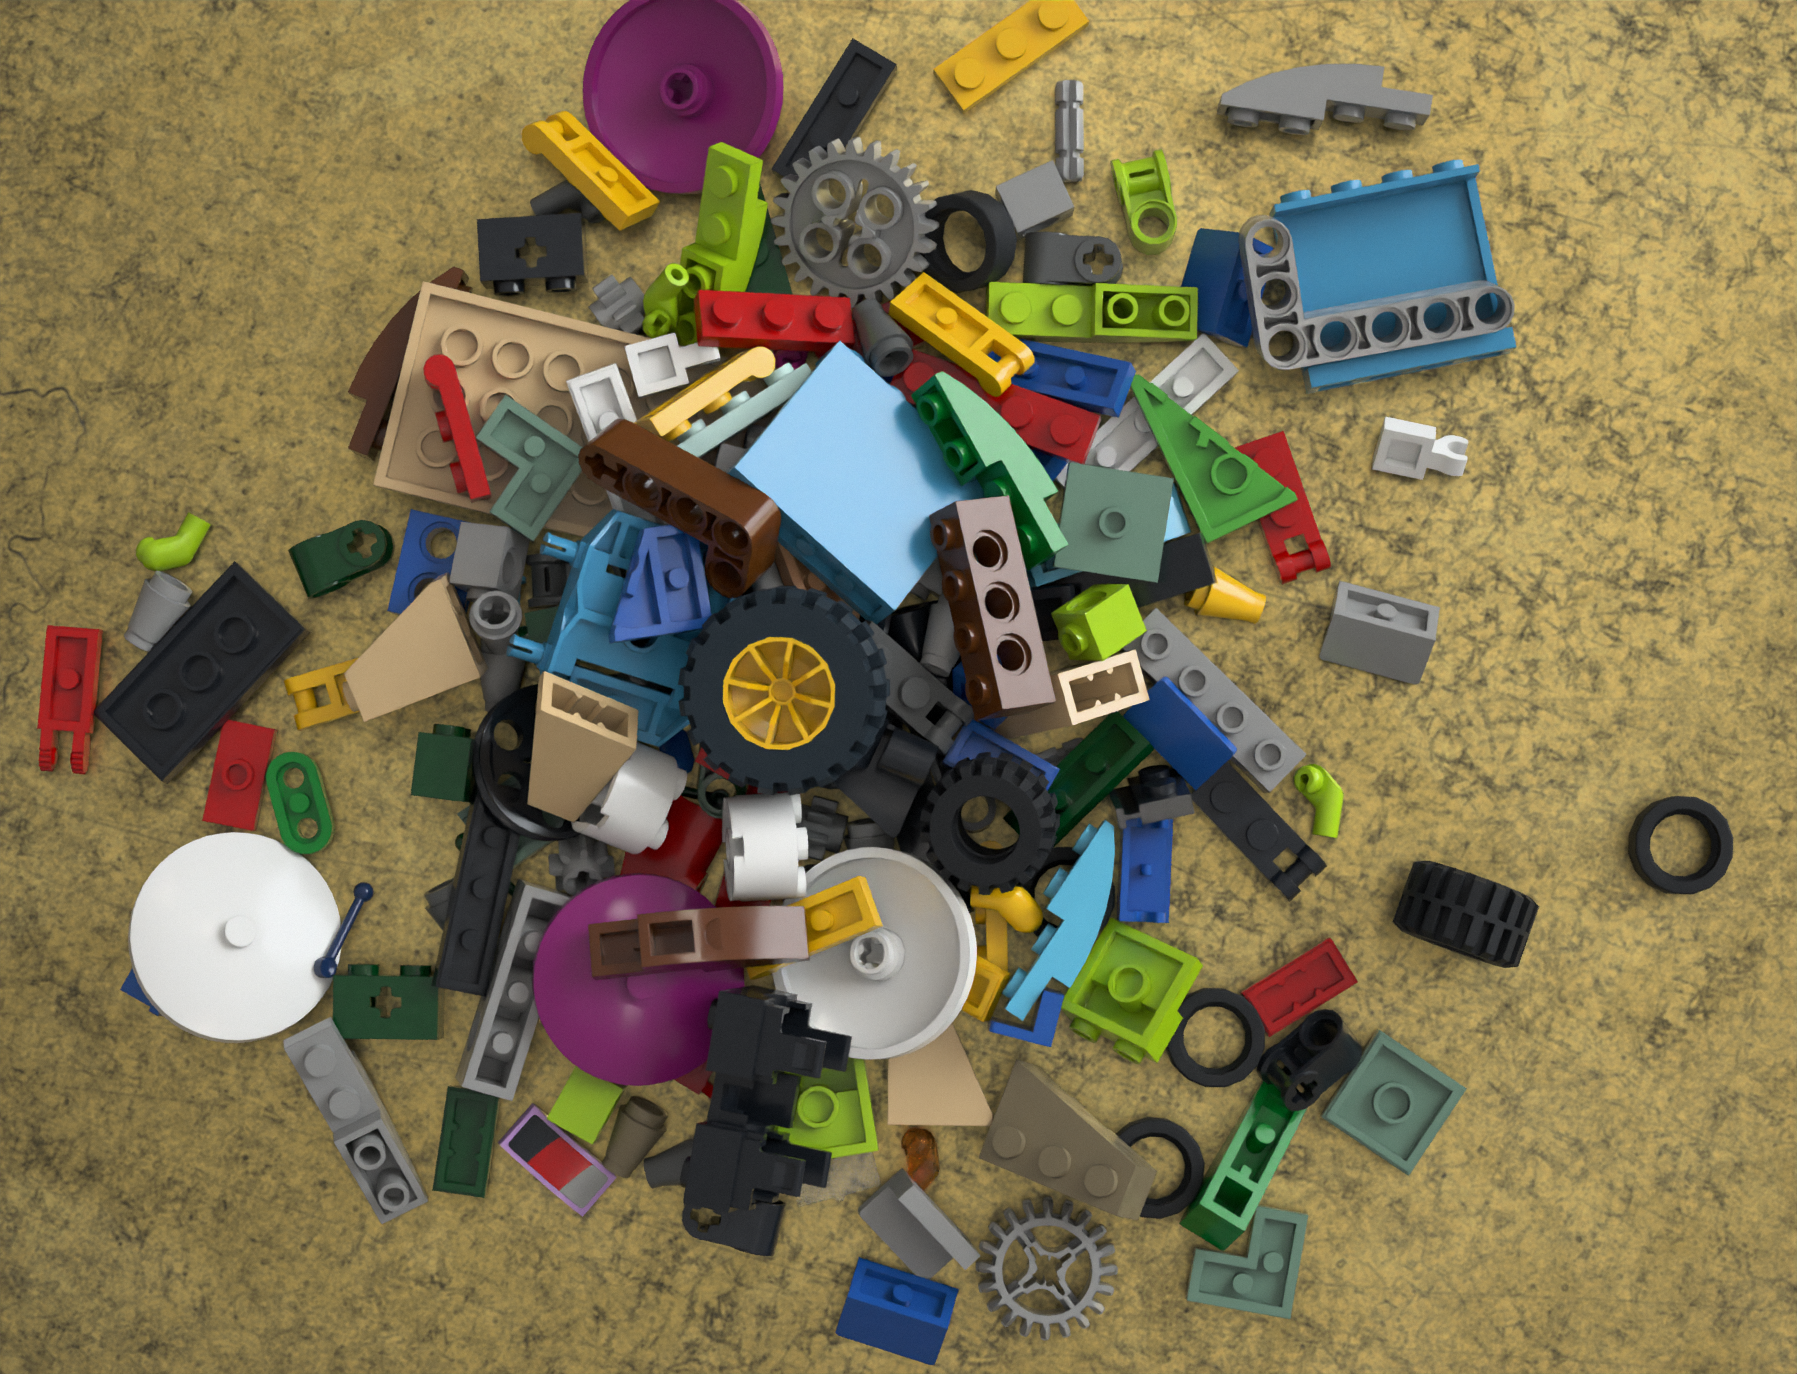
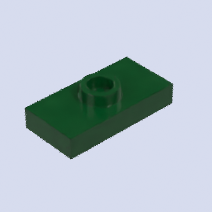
[432,1085,501,1198]

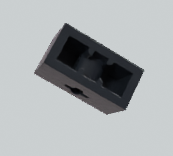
[477,213,589,296]

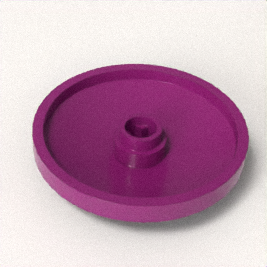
[583,0,784,195]
[532,873,745,1086]

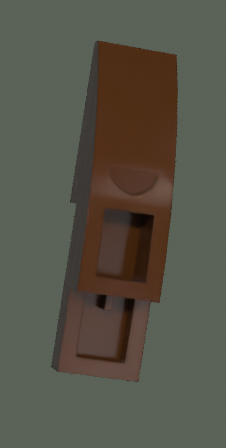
[348,266,473,461]
[588,906,810,980]

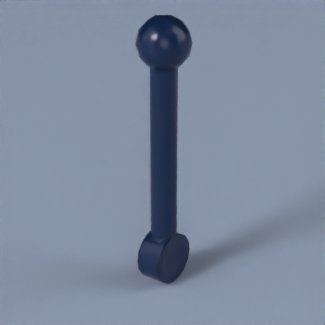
[314,882,374,978]

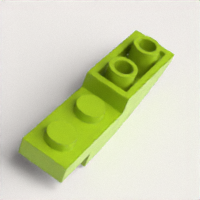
[670,142,768,351]
[985,282,1198,343]

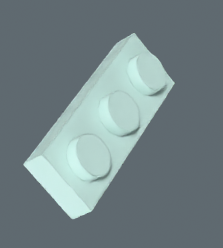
[677,362,812,458]

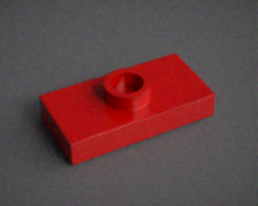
[202,720,277,831]
[1241,937,1358,1037]

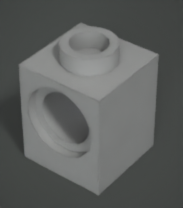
[995,160,1074,241]
[449,522,530,602]

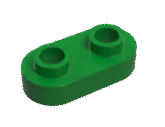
[266,752,335,854]

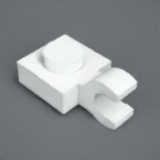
[624,333,720,398]
[1372,417,1468,480]

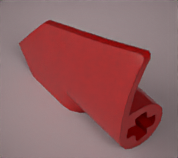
[620,795,722,893]

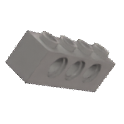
[1119,608,1307,793]
[455,879,572,1101]

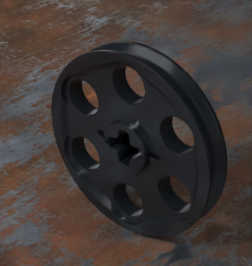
[472,684,581,842]

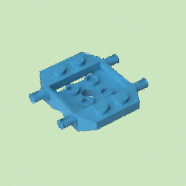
[506,509,742,747]

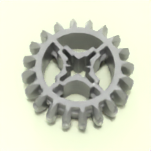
[975,1196,1118,1340]

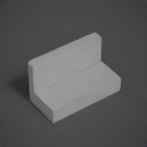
[1319,581,1440,684]
[858,1168,980,1280]

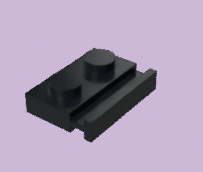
[1107,765,1195,830]

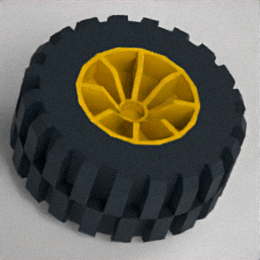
[678,586,890,795]

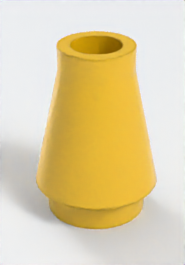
[1184,566,1266,624]

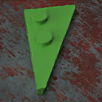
[1130,374,1298,544]

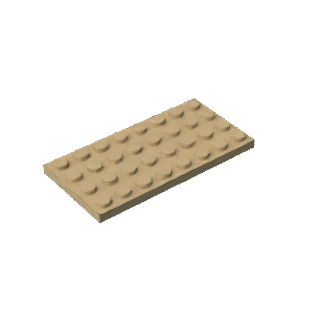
[373,281,786,537]

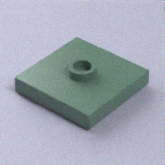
[1052,462,1174,583]
[1320,1029,1467,1176]

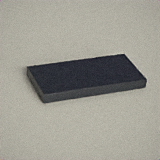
[94,561,311,784]

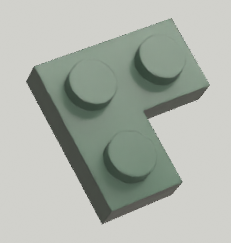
[476,395,582,542]
[1185,1205,1308,1319]

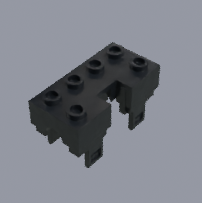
[680,985,852,1213]

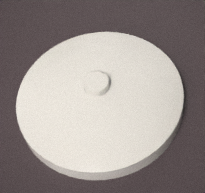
[128,832,341,1043]
[772,847,977,1060]

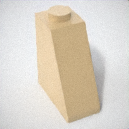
[342,572,488,722]
[990,649,1150,739]
[527,671,639,823]
[887,1022,993,1126]

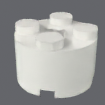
[571,742,687,854]
[722,792,808,902]

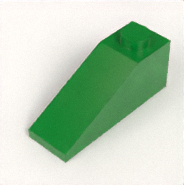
[1179,1080,1307,1251]

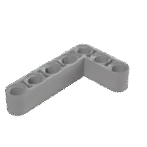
[1238,215,1515,370]

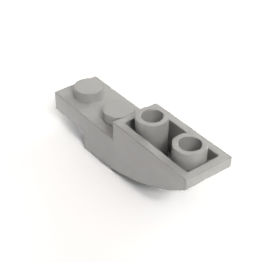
[1217,64,1433,135]
[283,1017,428,1224]

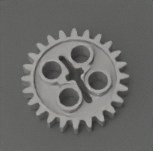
[771,137,939,308]

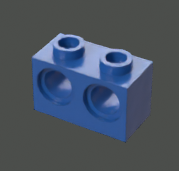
[387,509,471,615]

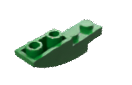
[911,371,1069,571]

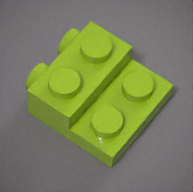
[1061,917,1203,1064]
[774,1057,879,1158]

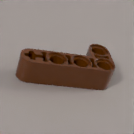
[578,419,781,598]

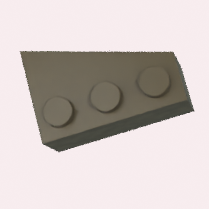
[979,1059,1157,1221]

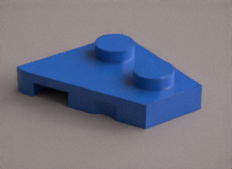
[608,525,712,644]

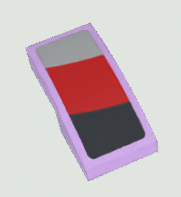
[498,1103,617,1217]

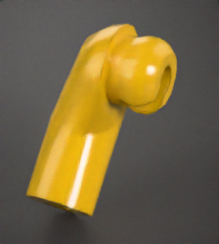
[970,885,1043,933]

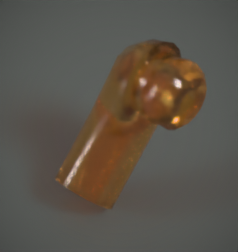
[901,1127,940,1191]

